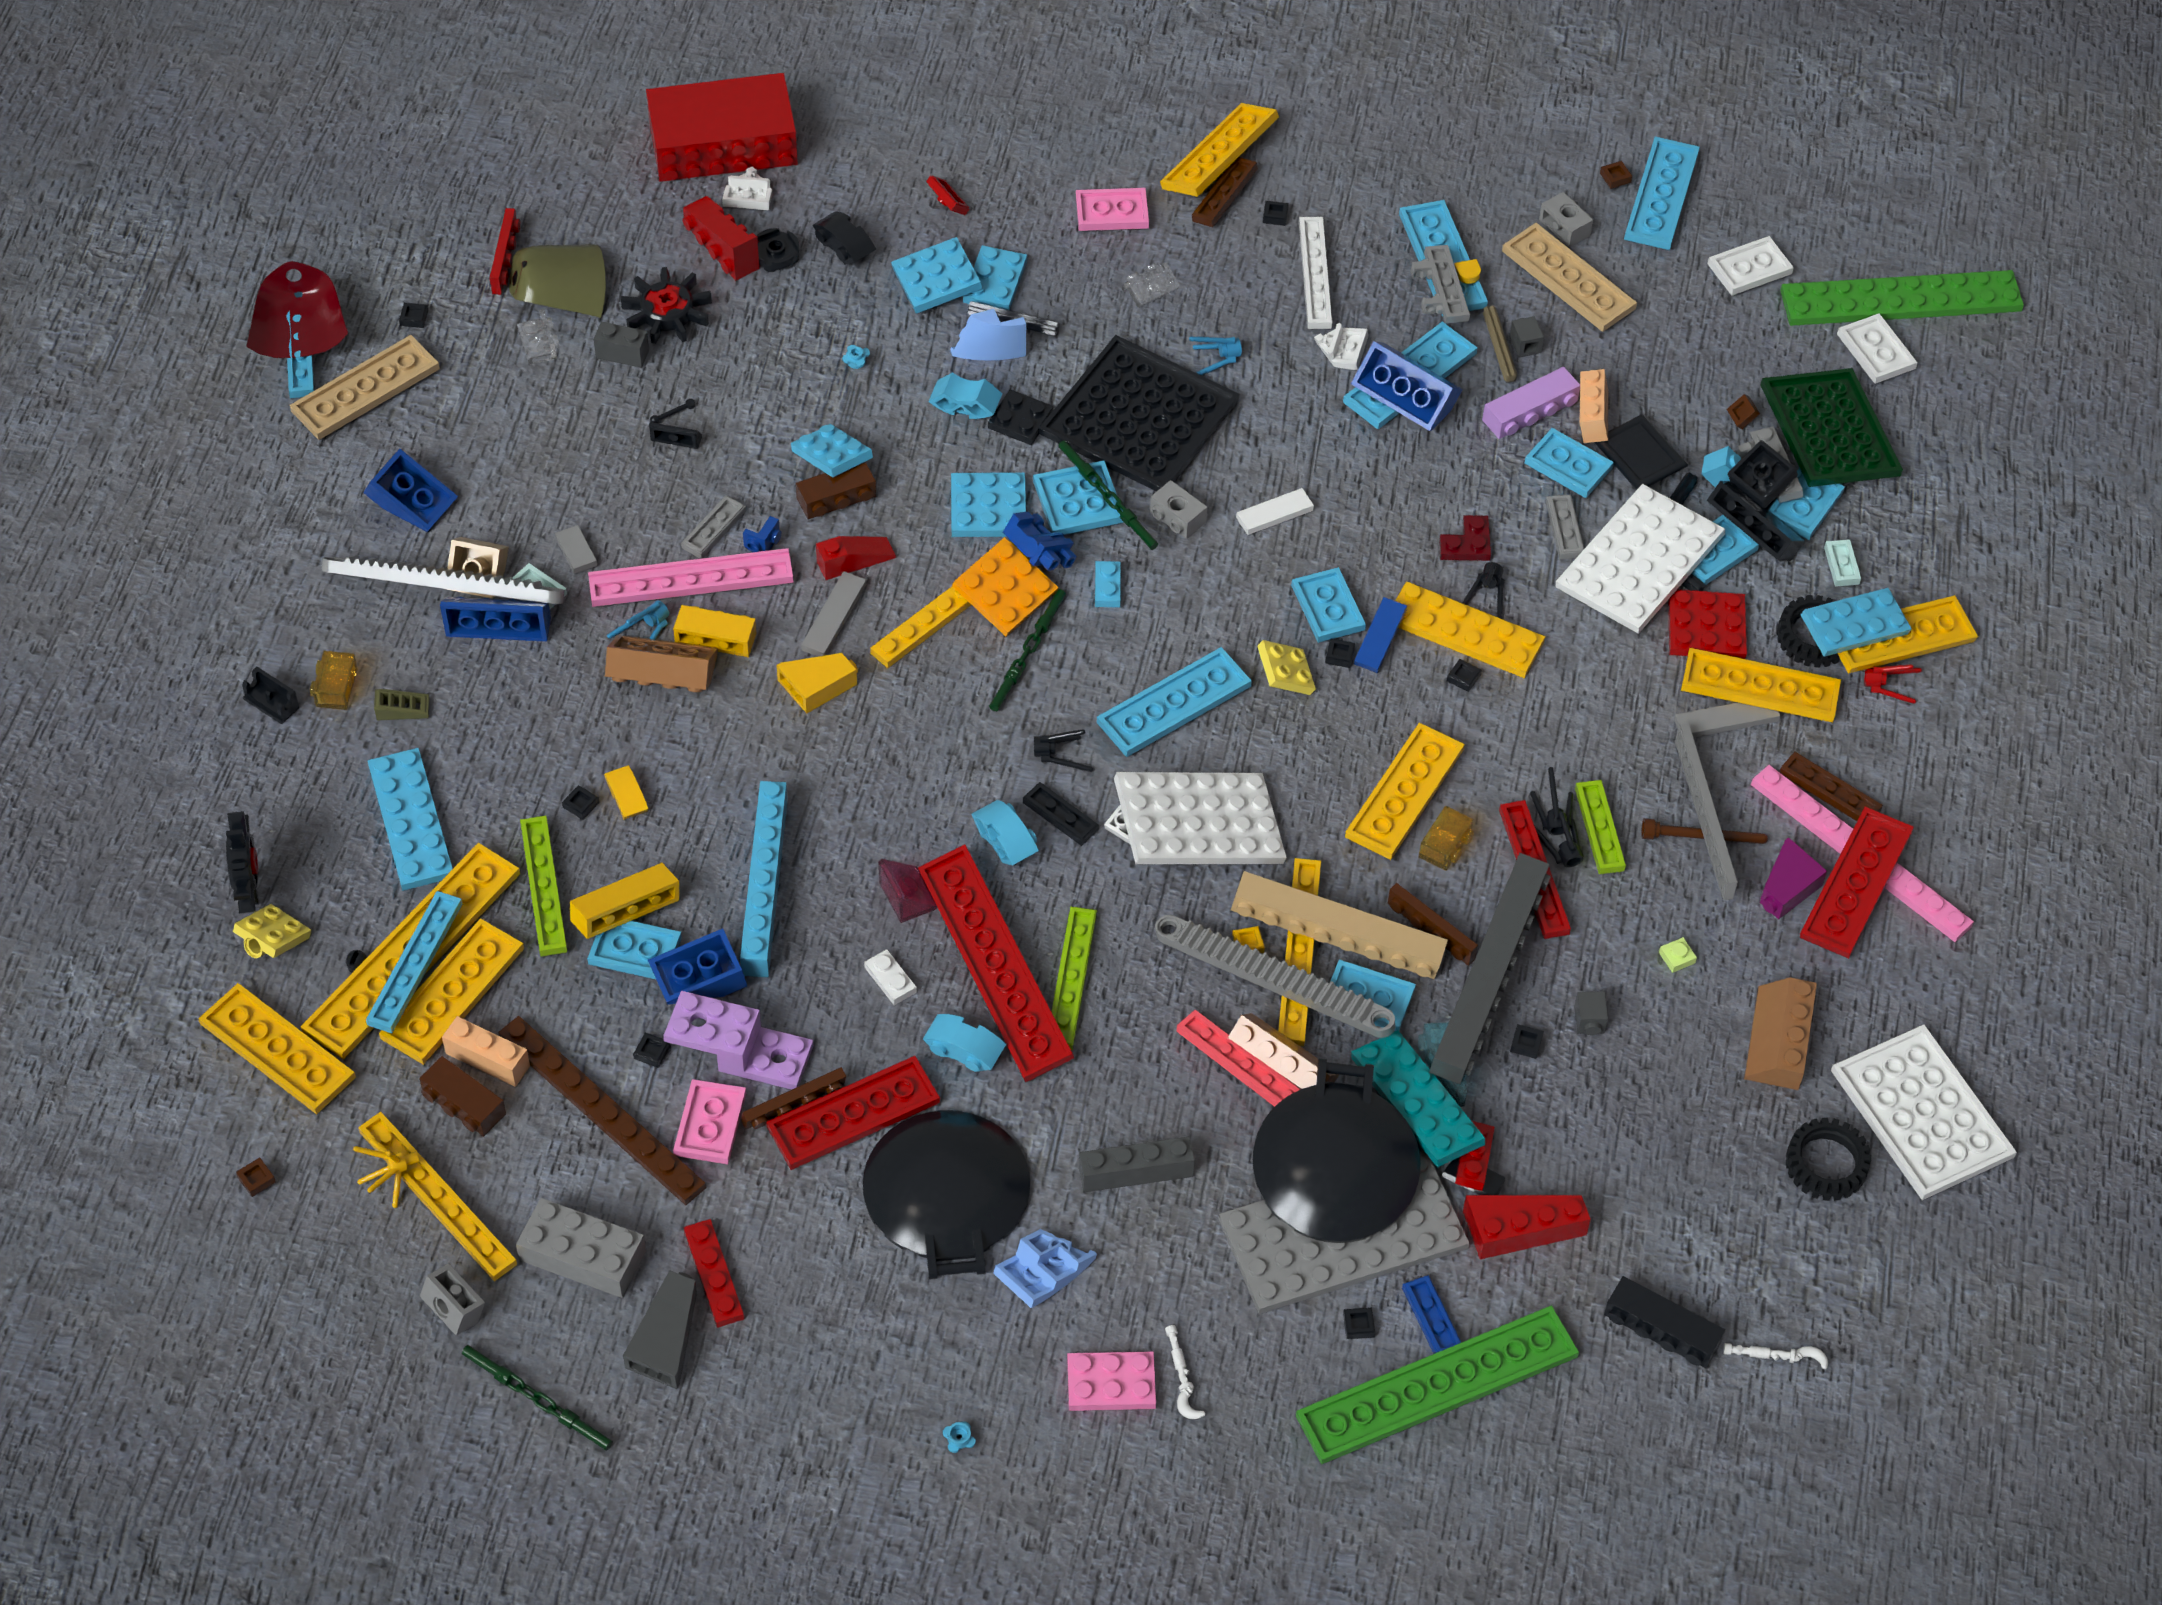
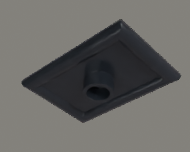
[1594,414,1688,490]

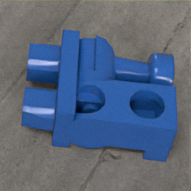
[1003,512,1077,571]

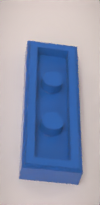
[1354,597,1407,673]
[1402,1275,1462,1354]

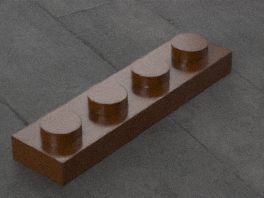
[1192,157,1258,227]
[1780,751,1883,821]
[1387,883,1478,966]
[741,1067,846,1130]

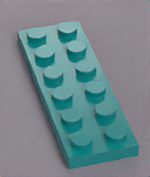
[1351,1030,1485,1167]

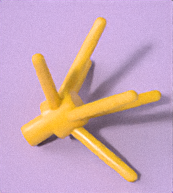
[353,1138,419,1208]

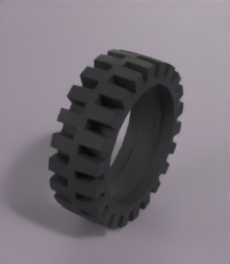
[1777,595,1840,668]
[1786,1118,1871,1201]

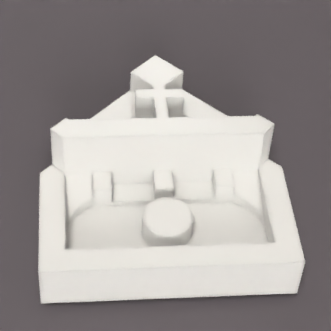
[722,167,772,210]
[1314,323,1369,370]

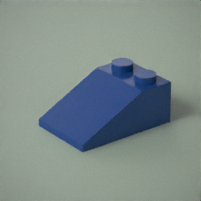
[363,449,458,532]
[648,928,747,1005]

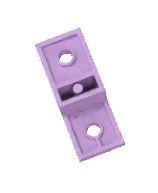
[664,991,814,1090]

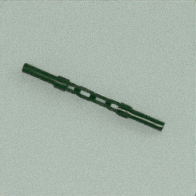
[1058,440,1158,550]
[989,589,1066,712]
[462,1345,613,1451]

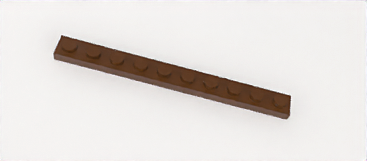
[498,1016,706,1206]

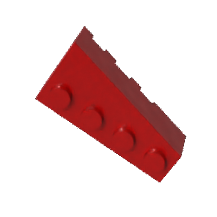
[1463,1195,1591,1260]

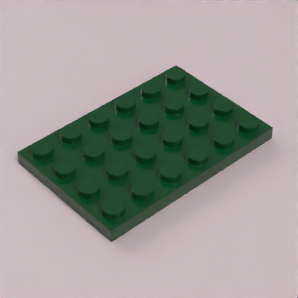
[1760,368,1903,487]

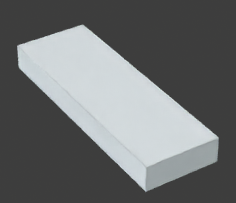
[1236,488,1314,535]

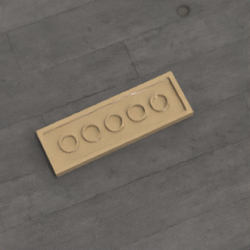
[1502,223,1637,332]
[290,335,440,440]

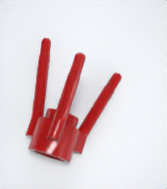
[1864,664,1922,704]

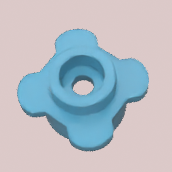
[842,345,870,369]
[943,1422,976,1453]

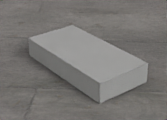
[555,525,597,574]

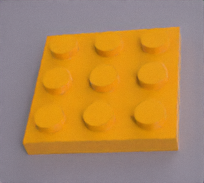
[952,537,1059,637]

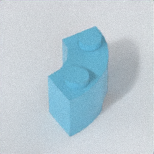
[928,372,1003,419]
[971,800,1039,866]
[923,1014,1006,1072]

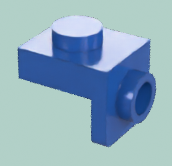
[743,516,782,552]

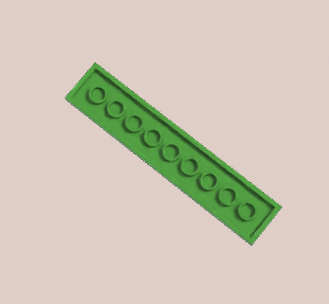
[1780,270,2024,326]
[1296,1305,1579,1465]

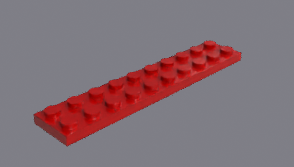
[918,844,1074,1082]

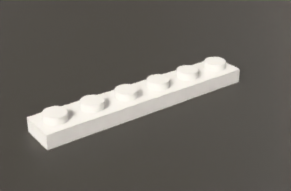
[1299,217,1332,329]

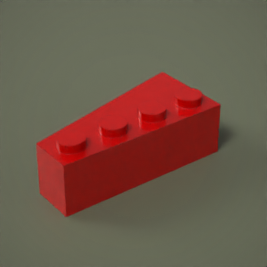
[682,196,760,281]

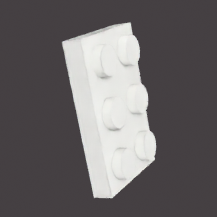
[1707,236,1794,296]
[1837,314,1918,384]

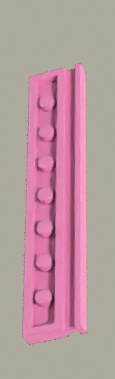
[588,548,793,607]

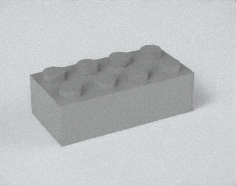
[516,1198,646,1298]

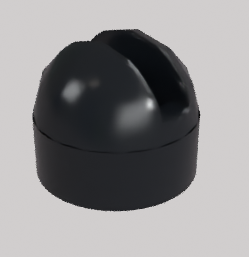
[346,950,367,973]

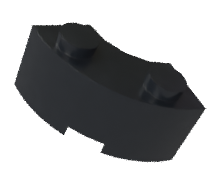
[813,211,876,265]

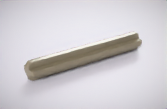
[1483,305,1517,383]

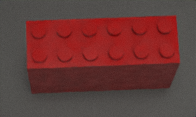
[646,73,798,182]

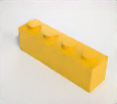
[570,863,679,939]

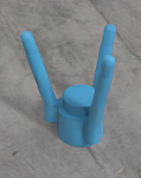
[1189,337,1242,375]
[607,600,669,640]

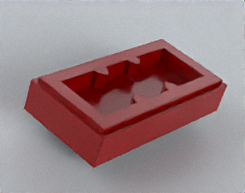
[926,176,970,215]

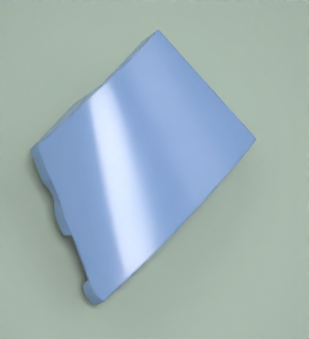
[950,309,1026,361]
[993,1229,1097,1308]

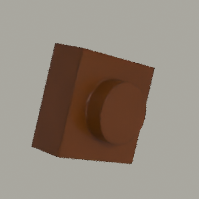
[1600,161,1632,189]
[1726,394,1760,429]
[236,1157,276,1197]

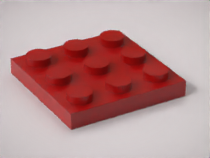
[1668,589,1747,659]

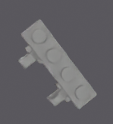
[1410,245,1470,323]
[1738,426,1803,503]

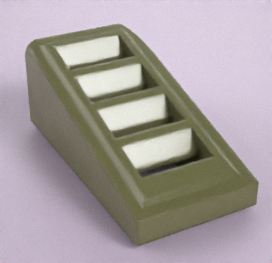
[374,689,430,720]

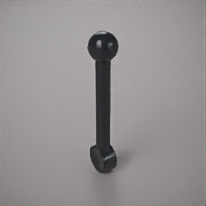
[650,399,695,423]

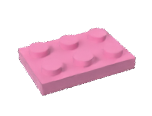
[1076,188,1149,231]
[673,1079,746,1164]
[1067,1352,1156,1411]

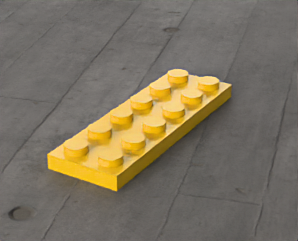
[1160,103,1279,197]
[1395,581,1545,679]
[1837,595,1978,674]
[1681,648,1841,723]
[1345,723,1465,860]
[379,918,524,1065]
[198,983,356,1115]

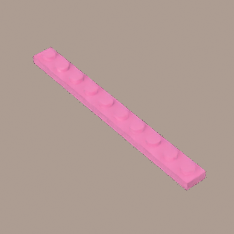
[1751,765,1974,943]

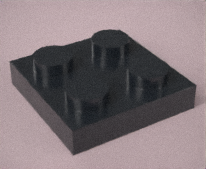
[988,389,1053,446]

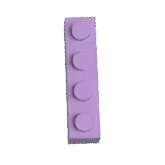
[1482,367,1580,439]

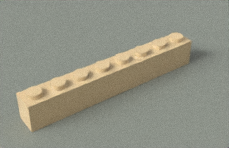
[1231,871,1448,979]

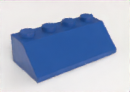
[1351,341,1463,431]
[440,597,551,642]

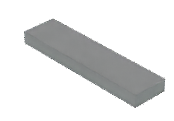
[801,571,867,656]
[1674,703,1781,738]

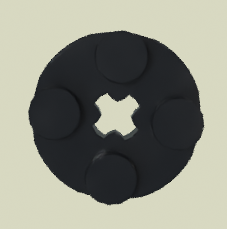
[757,228,800,272]

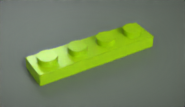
[1575,780,1626,874]

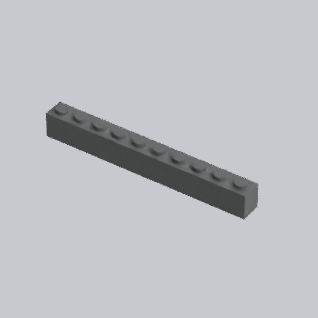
[1430,853,1551,1084]

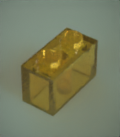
[310,651,358,710]
[1419,806,1474,871]

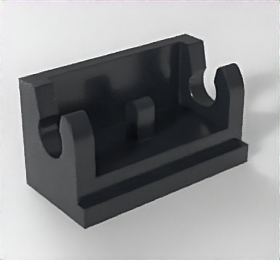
[242,667,299,724]

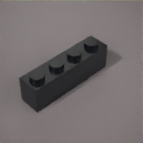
[1707,481,1805,561]
[1604,1276,1726,1368]

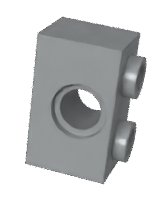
[1539,192,1593,248]
[1150,480,1208,539]
[420,1263,485,1336]

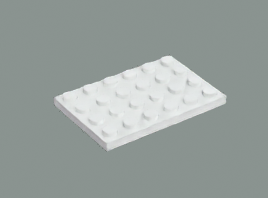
[1556,484,1725,634]
[1114,772,1286,864]
[1831,1025,2017,1200]

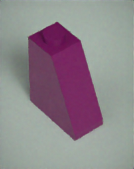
[1760,837,1827,919]

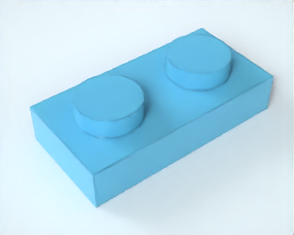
[1095,561,1120,607]

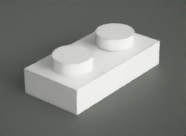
[864,949,917,1005]

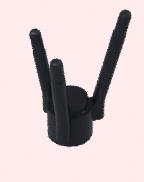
[1462,562,1505,619]
[1034,729,1093,772]
[1530,767,1573,835]
[1534,812,1584,868]

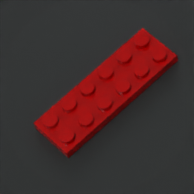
[1799,807,1914,959]
[766,1056,940,1170]

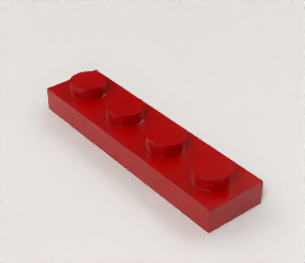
[490,208,520,295]
[683,1219,744,1328]

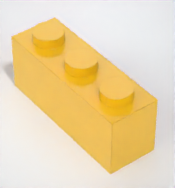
[673,605,757,658]

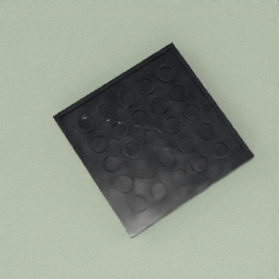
[1039,335,1240,492]

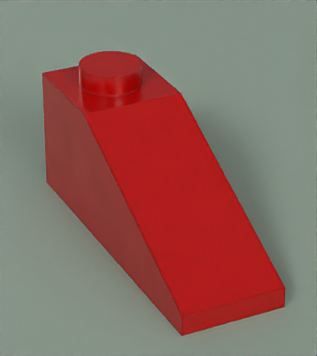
[816,536,896,580]

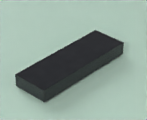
[1023,782,1099,846]

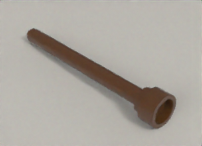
[1641,818,1768,844]

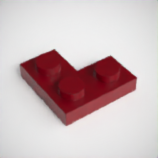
[1439,515,1491,561]

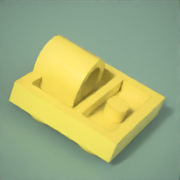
[1257,640,1316,695]
[233,904,311,958]

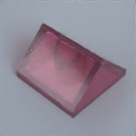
[878,859,937,923]

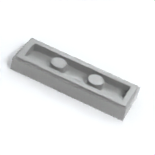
[1546,494,1584,559]
[681,495,746,559]

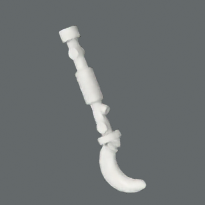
[1165,1325,1205,1419]
[1723,1343,1828,1369]

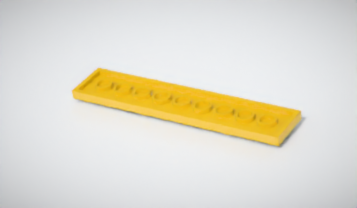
[300,842,520,1060]

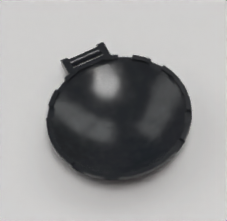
[1252,1058,1421,1243]
[863,1110,1030,1280]

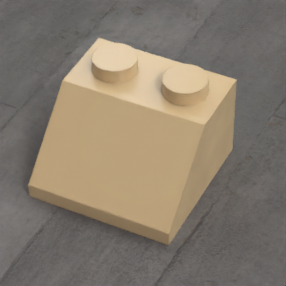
[447,537,509,599]

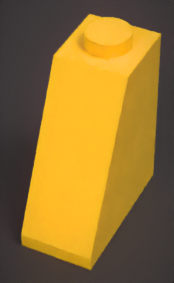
[776,653,858,714]

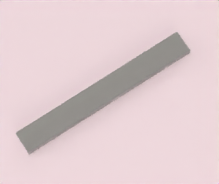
[1675,724,1738,900]

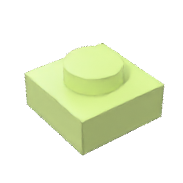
[1659,938,1697,973]

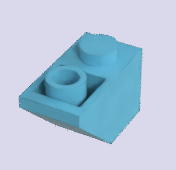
[1701,446,1741,488]

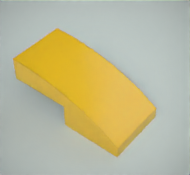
[604,765,649,820]

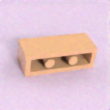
[1580,369,1608,443]
[442,1016,530,1087]

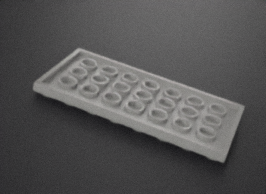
[1218,1151,1470,1314]

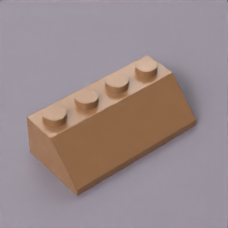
[605,635,718,692]
[1744,977,1817,1090]

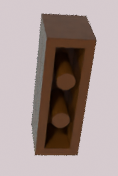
[796,462,876,519]
[419,1056,506,1137]

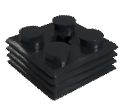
[1728,440,1798,508]

